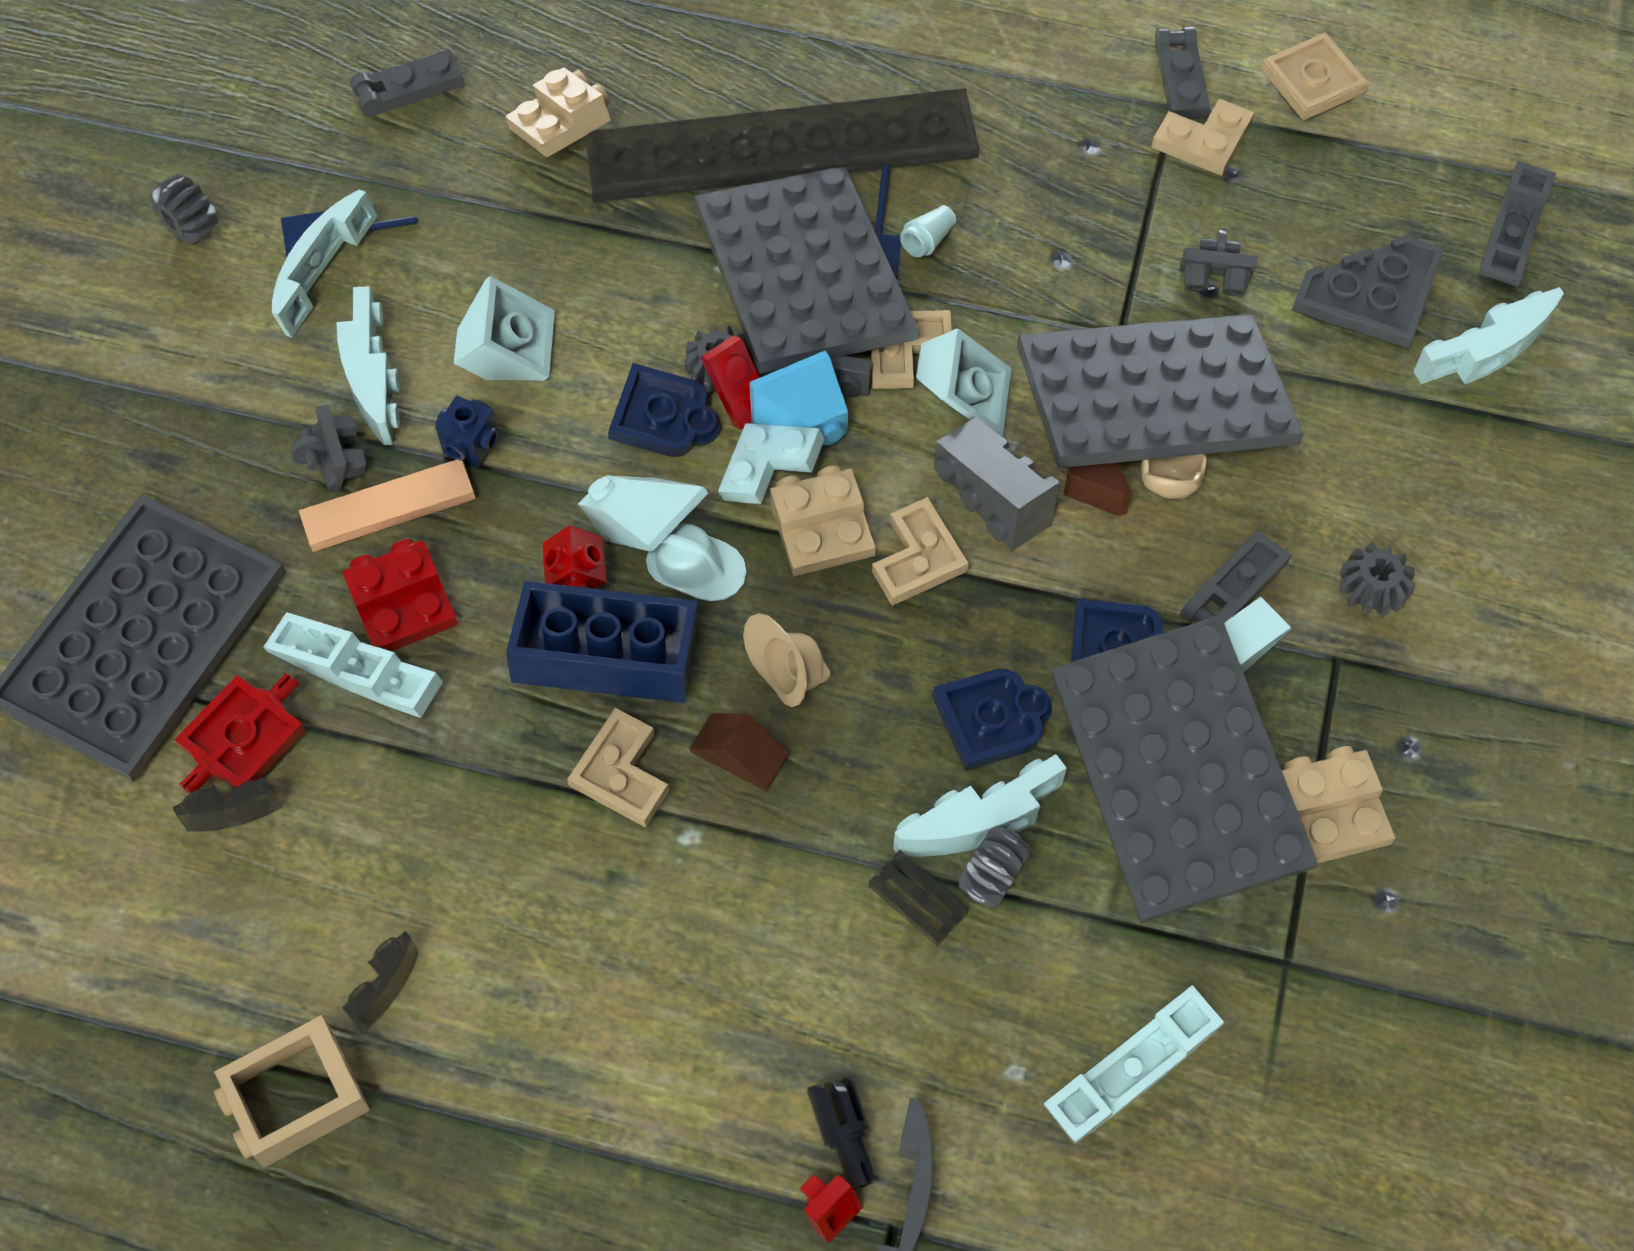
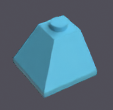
[750,350,848,445]

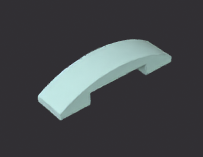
[272,190,378,338]
[1044,985,1224,1144]

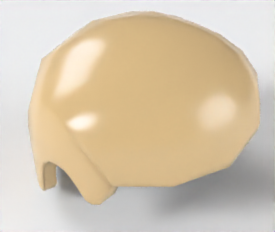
[1140,454,1207,499]

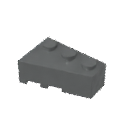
[934,417,1060,551]

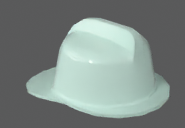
[646,524,747,602]

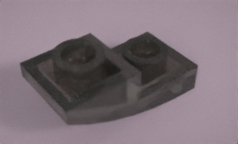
[172,777,281,832]
[342,931,419,1034]

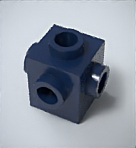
[435,395,500,469]

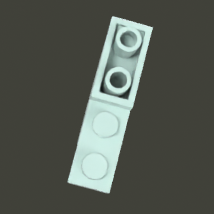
[336,286,400,445]
[1413,287,1564,384]
[893,754,1067,857]

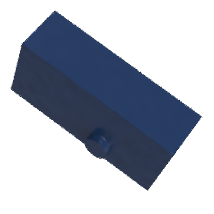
[506,581,699,703]

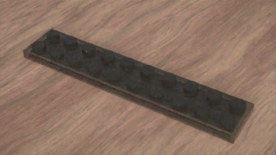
[585,88,979,203]

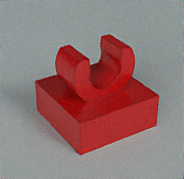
[799,1174,863,1244]

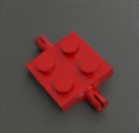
[174,673,306,797]

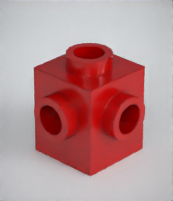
[542,525,607,589]

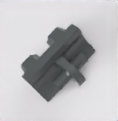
[1179,228,1258,297]
[291,405,366,492]

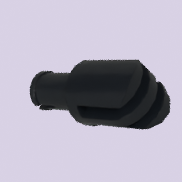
[807,1076,878,1190]

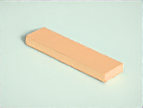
[299,460,475,552]

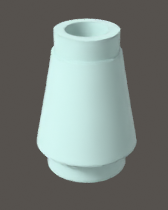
[900,205,956,257]

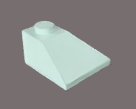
[454,276,555,381]
[916,328,1012,437]
[578,475,708,552]

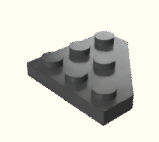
[1292,236,1444,349]

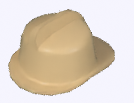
[743,613,830,707]

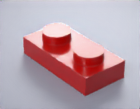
[701,335,759,430]

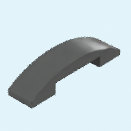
[1479,161,1556,287]
[878,1098,933,1251]

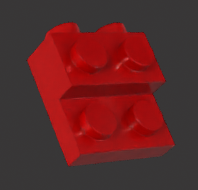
[342,539,458,651]

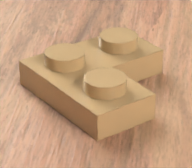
[1151,99,1254,176]
[870,310,952,389]
[872,497,969,606]
[567,708,669,828]

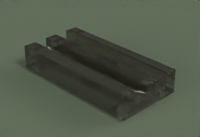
[868,850,969,946]

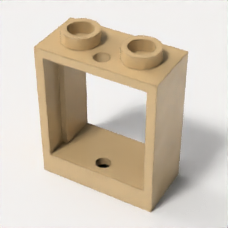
[214,1015,370,1168]

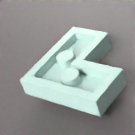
[718,423,825,504]

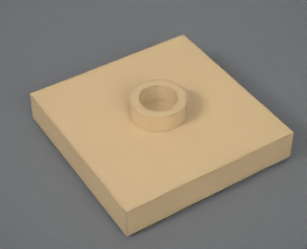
[1260,32,1369,121]

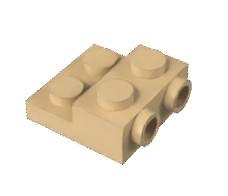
[505,68,611,158]
[770,466,876,577]
[1282,746,1395,863]

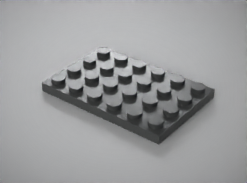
[695,166,918,374]
[1017,314,1304,468]
[0,495,286,782]
[1051,615,1318,924]

